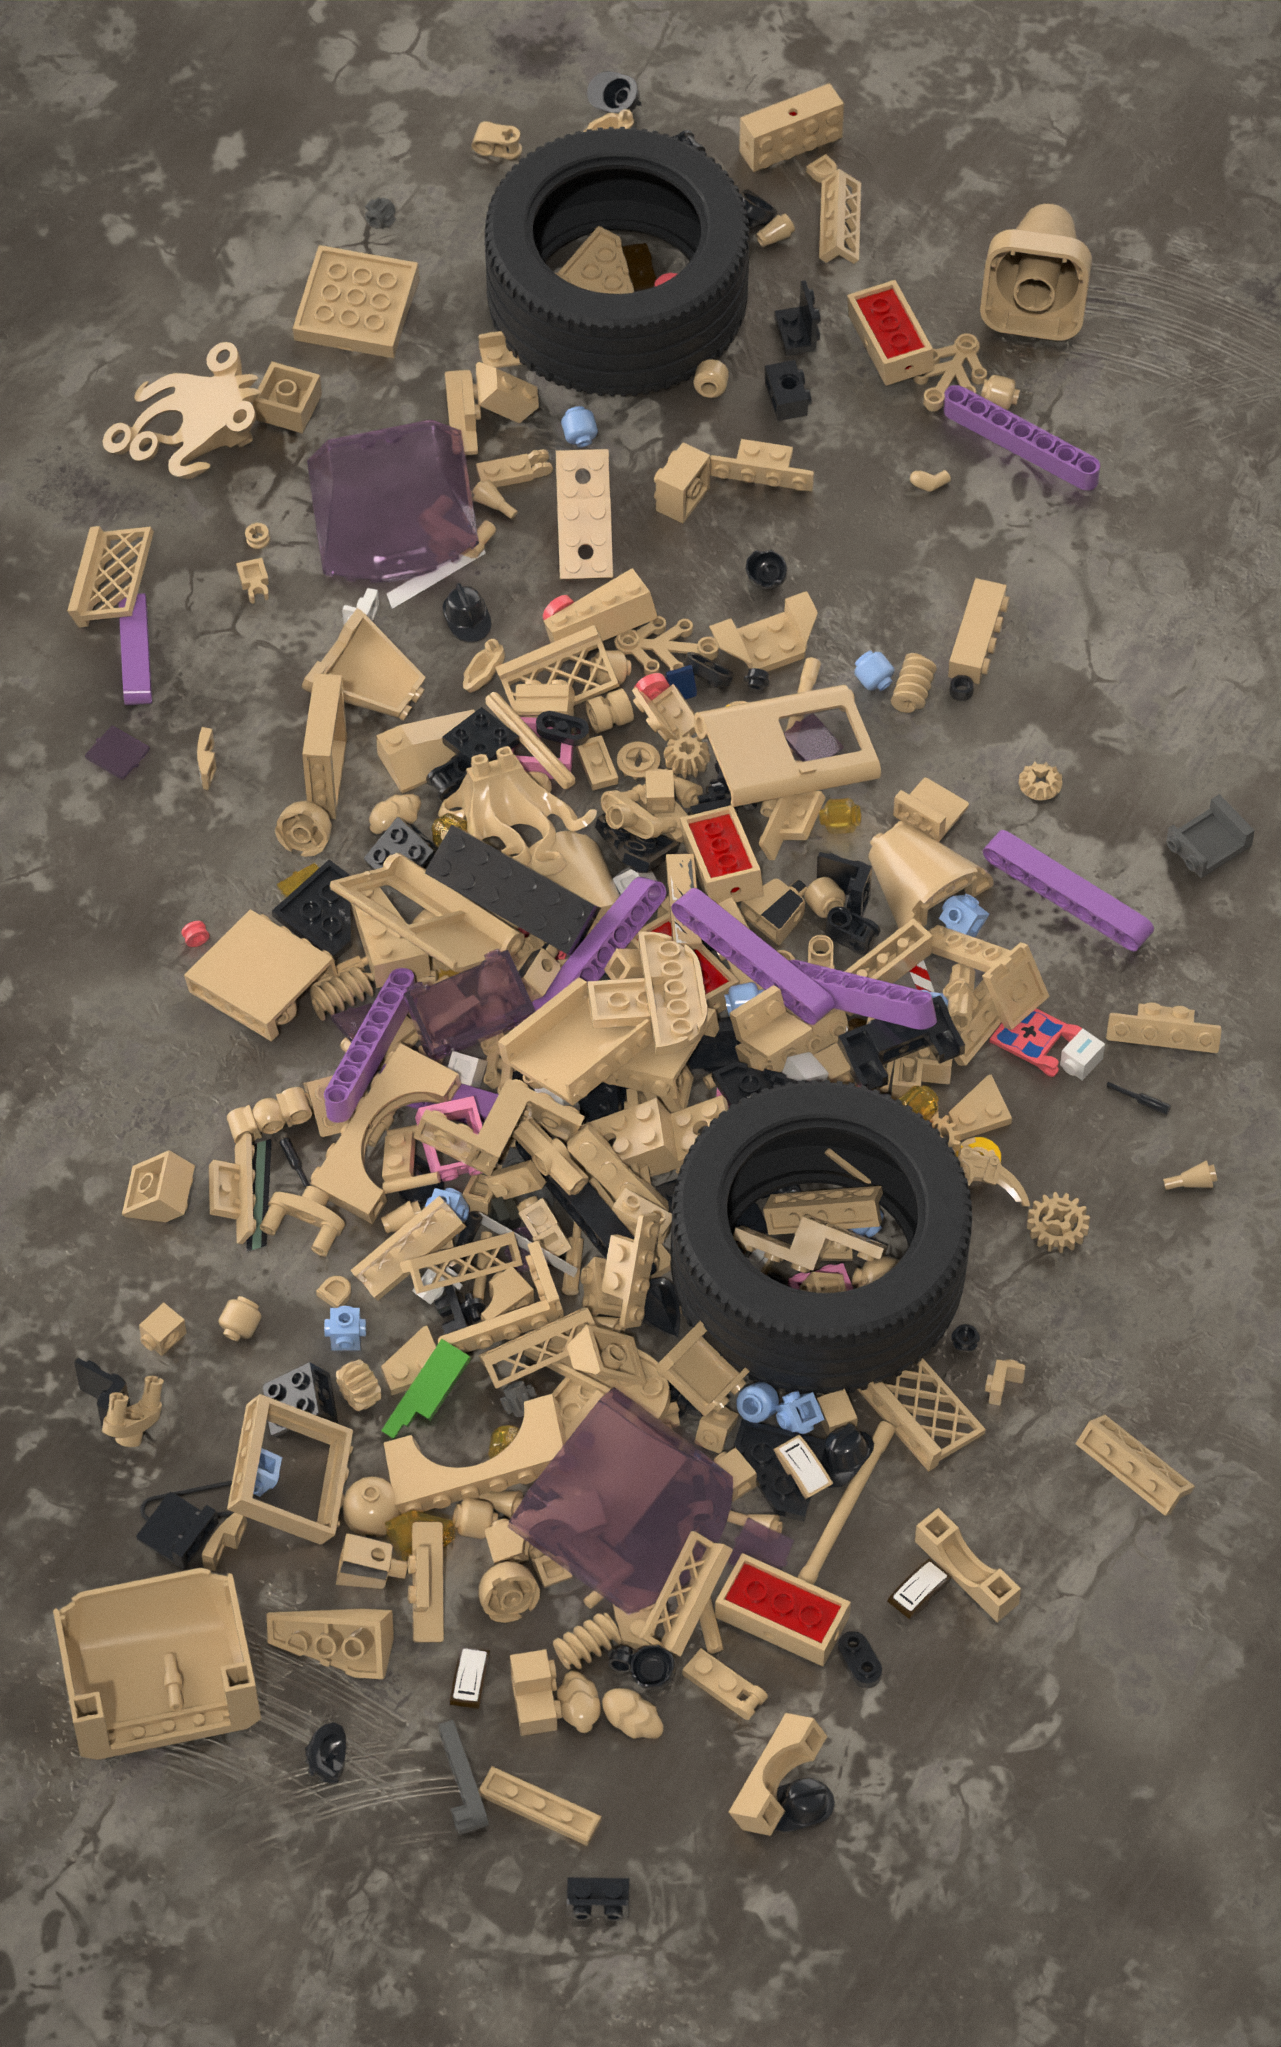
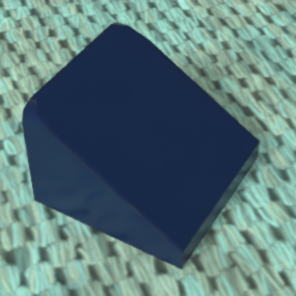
[666,665,697,700]

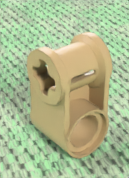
[472,122,522,160]
[808,935,834,969]

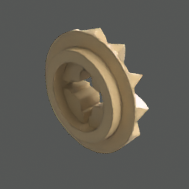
[617,742,660,781]
[1019,762,1062,800]

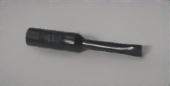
[1107,1082,1171,1115]
[279,1138,310,1189]

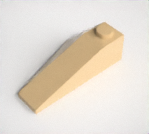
[376,709,475,794]
[267,1609,394,1679]

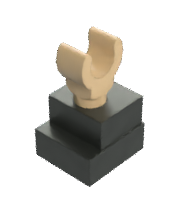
[490,1196,538,1235]

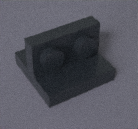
[688,1017,741,1075]

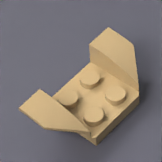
[709,591,818,672]

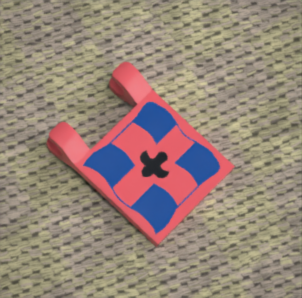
[989,1008,1082,1077]

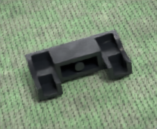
[838,995,965,1091]

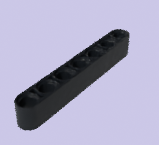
[515,1126,656,1276]

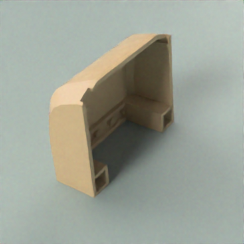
[53,1568,261,1760]

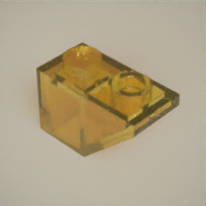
[385,1510,455,1561]

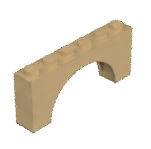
[311,1043,461,1224]
[384,1394,572,1517]

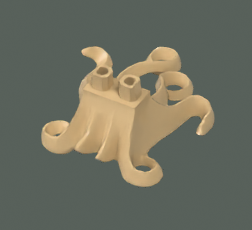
[103,342,261,479]
[438,746,597,875]

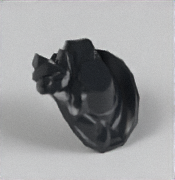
[305,1722,346,1784]

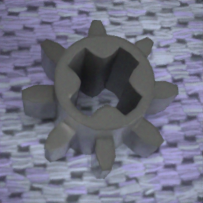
[365,197,396,229]
[500,1381,538,1417]

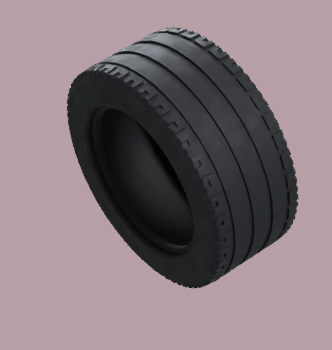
[485,127,750,396]
[670,1080,972,1396]

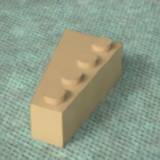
[544,568,658,643]
[351,887,431,988]

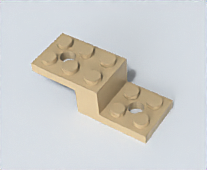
[556,449,613,580]
[579,1095,728,1179]
[733,1215,888,1273]

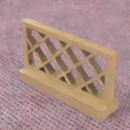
[67,526,154,627]
[495,625,620,710]
[857,1358,986,1472]

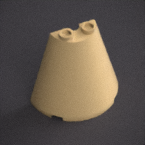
[302,608,426,721]
[868,820,994,928]
[526,831,620,939]

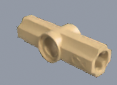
[943,963,979,1032]
[513,1119,589,1196]

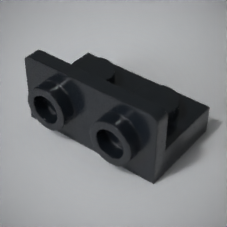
[566,1877,629,1921]

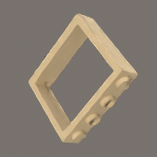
[302,673,347,819]
[227,1394,353,1545]

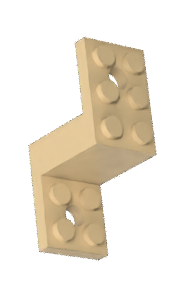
[413,1078,584,1176]

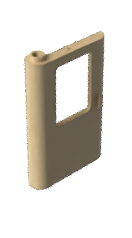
[694,685,881,807]
[330,853,525,972]

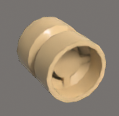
[585,688,634,734]

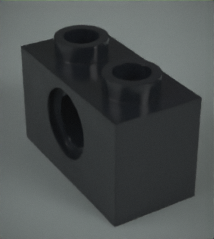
[764,360,812,421]

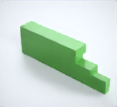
[381,1339,471,1439]

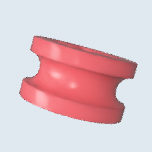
[181,921,210,947]

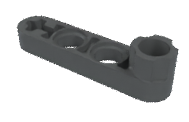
[438,1720,489,1835]

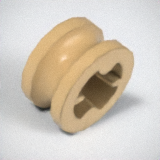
[245,523,270,549]

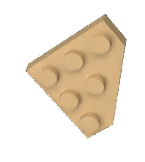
[558,226,634,294]

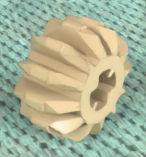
[664,732,710,779]
[336,1359,381,1411]

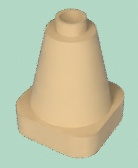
[980,204,1092,341]

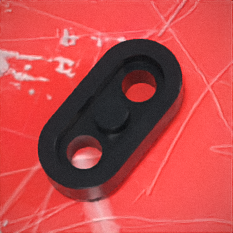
[683,652,734,689]
[536,711,589,746]
[838,1631,882,1688]

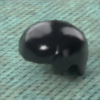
[745,549,788,590]
[630,1645,676,1690]

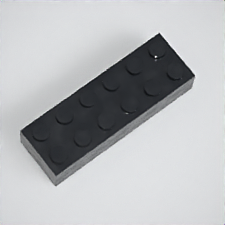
[425,825,601,956]

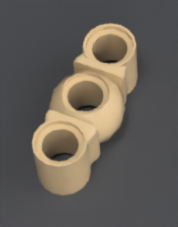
[227,1087,312,1144]

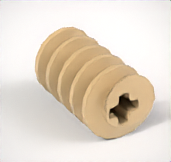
[891,653,937,713]
[310,967,373,1021]
[553,1612,622,1670]

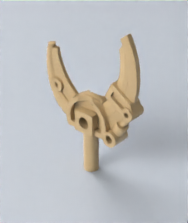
[958,1146,1030,1207]

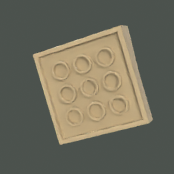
[293,245,420,358]

